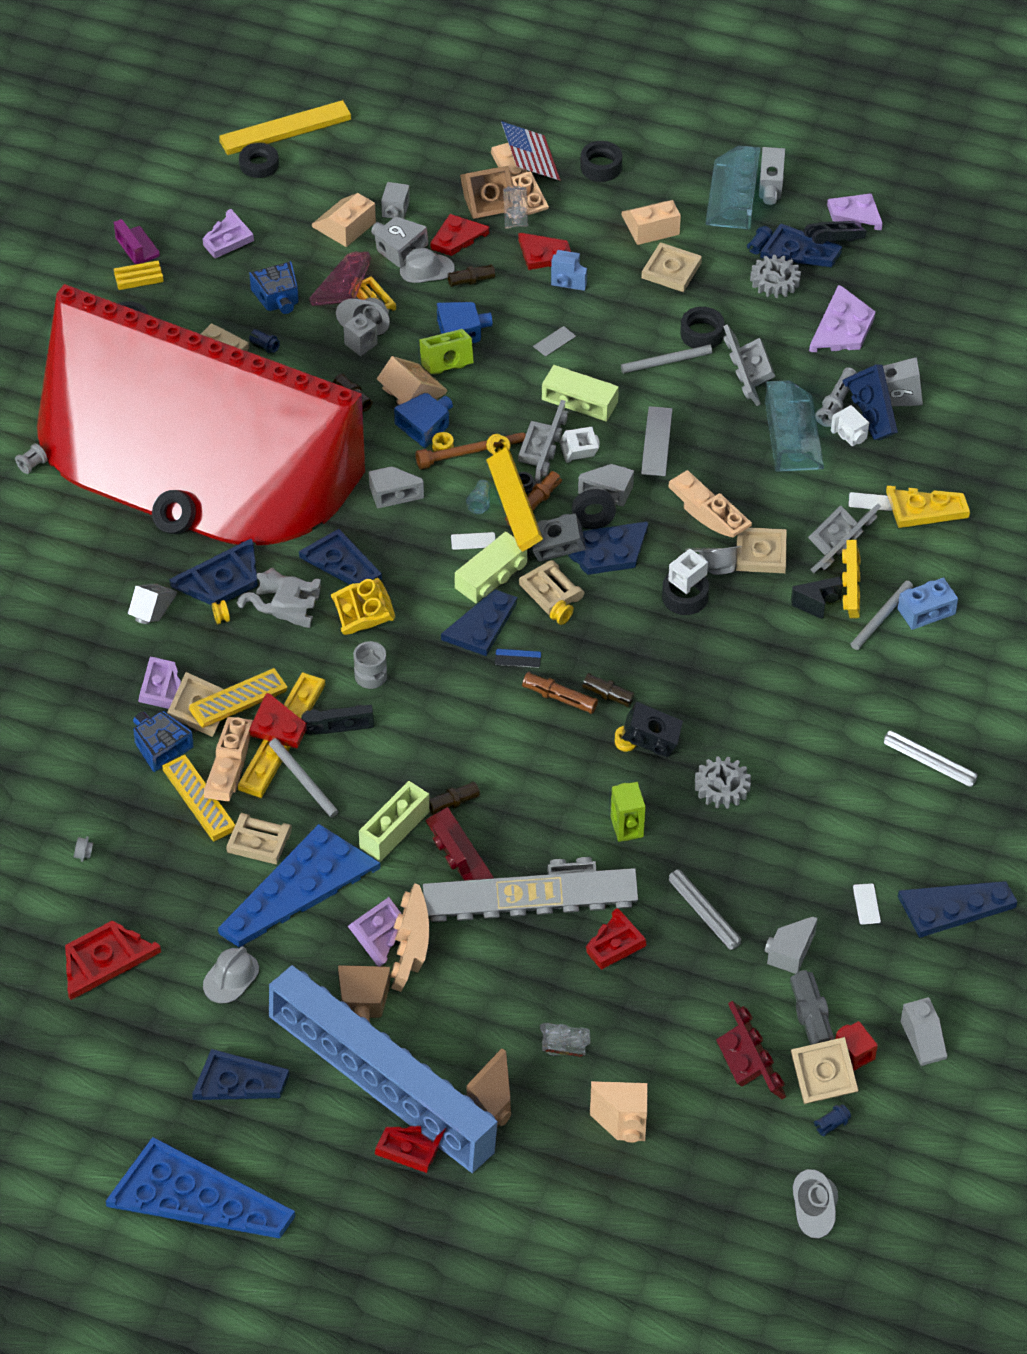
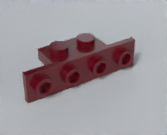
[425,807,494,881]
[716,1001,787,1099]

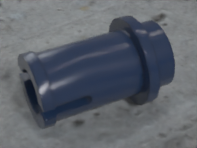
[747,226,773,255]
[249,329,280,353]
[814,1104,851,1136]

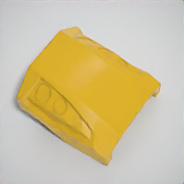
[331,578,395,635]

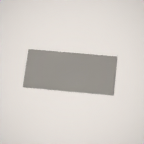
[533,326,576,356]

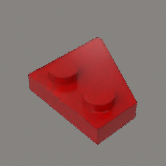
[431,214,489,256]
[518,233,571,270]
[249,693,306,749]
[586,908,646,970]
[375,1126,447,1173]

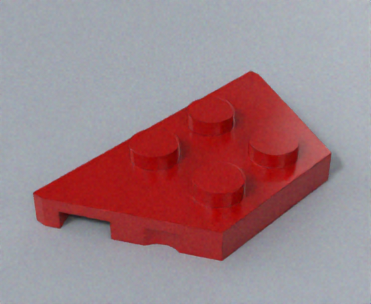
[65,921,161,1000]

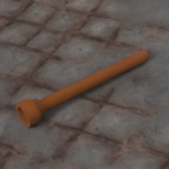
[415,432,526,469]

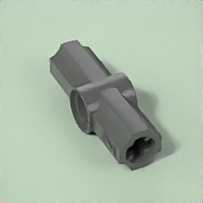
[790,970,834,1045]

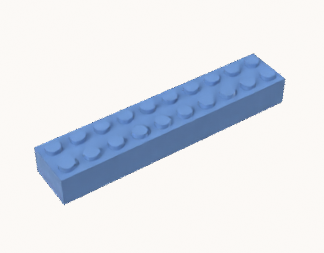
[269,965,498,1173]

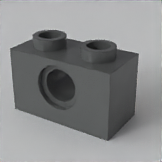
[532,513,586,562]

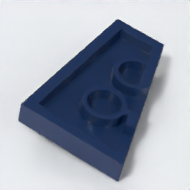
[760,224,842,267]
[842,364,898,440]
[299,529,382,585]
[441,589,517,656]
[192,1049,290,1100]

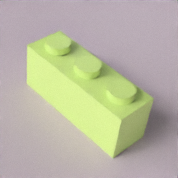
[542,365,619,422]
[455,531,527,604]
[359,781,430,862]

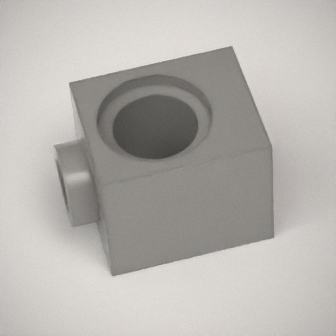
[381,182,410,219]
[344,313,377,356]

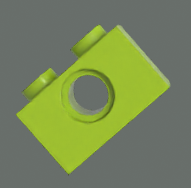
[419,329,474,374]
[611,782,645,842]

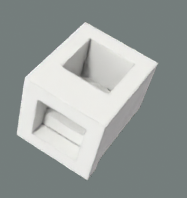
[831,405,869,446]
[559,427,599,463]
[668,549,708,594]

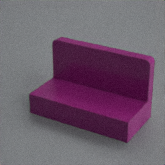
[114,219,160,265]

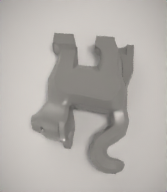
[237,568,321,628]

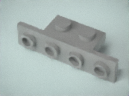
[723,324,775,406]
[518,400,568,484]
[808,504,881,573]

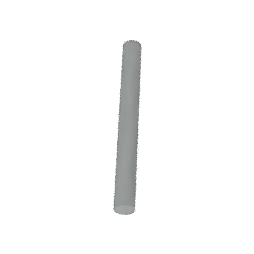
[621,345,712,374]
[851,581,913,650]
[269,738,339,818]

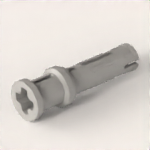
[815,368,857,427]

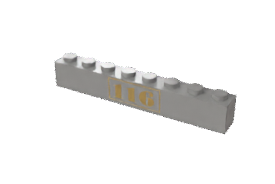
[422,868,638,922]

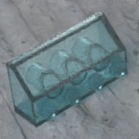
[705,146,760,229]
[765,381,824,472]

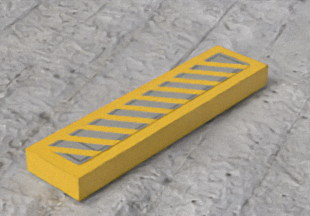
[189,668,288,728]
[162,755,235,842]

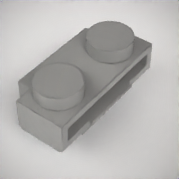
[547,857,596,875]

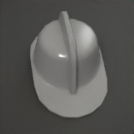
[400,248,454,283]
[336,298,390,335]
[685,546,742,575]
[203,946,259,1003]
[793,1169,838,1238]

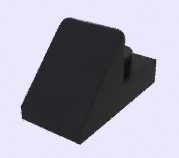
[791,577,843,619]

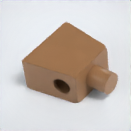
[338,965,390,1021]

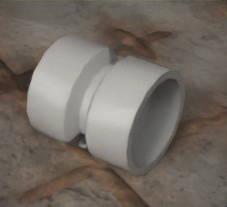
[353,641,387,689]

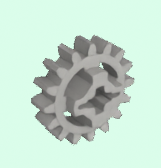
[750,255,801,298]
[695,756,751,809]

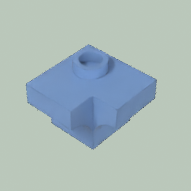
[551,250,587,291]

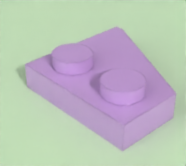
[827,194,882,230]
[203,209,254,258]
[138,657,181,709]
[348,897,401,967]

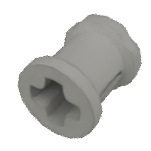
[15,444,47,474]

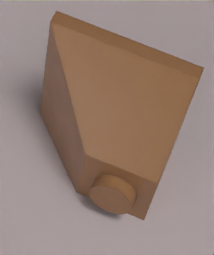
[460,166,517,219]
[467,1049,511,1128]

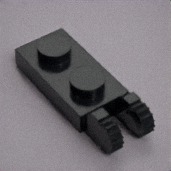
[803,221,867,244]
[301,704,374,735]

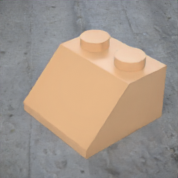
[312,193,376,247]
[622,200,681,245]
[377,356,448,405]
[590,1081,647,1143]

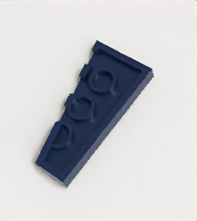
[898,881,1017,938]

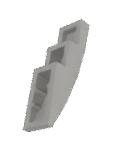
[641,406,672,476]

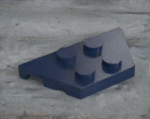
[555,522,648,575]
[170,539,258,605]

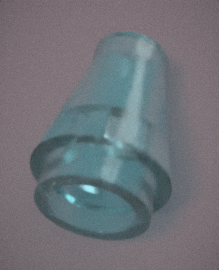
[466,480,491,514]

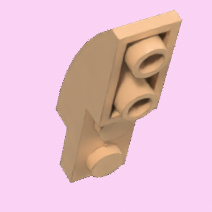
[491,143,549,215]
[669,470,752,537]
[204,717,253,801]
[390,883,429,992]

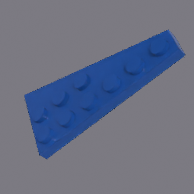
[218,824,381,947]
[105,1137,295,1238]

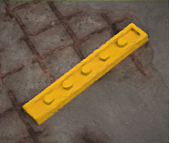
[219,100,351,155]
[486,447,543,552]
[238,672,325,798]

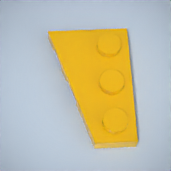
[886,486,970,528]
[842,540,861,618]

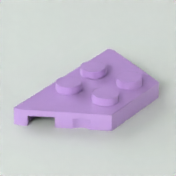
[809,285,875,352]

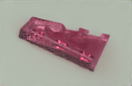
[309,251,371,306]

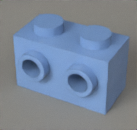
[898,577,958,630]

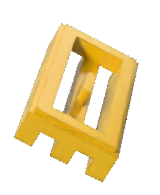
[114,260,164,290]
[352,276,396,311]

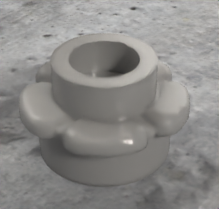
[73,836,93,862]

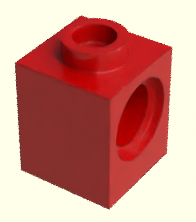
[835,1021,878,1071]

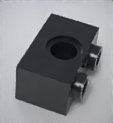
[621,702,683,758]

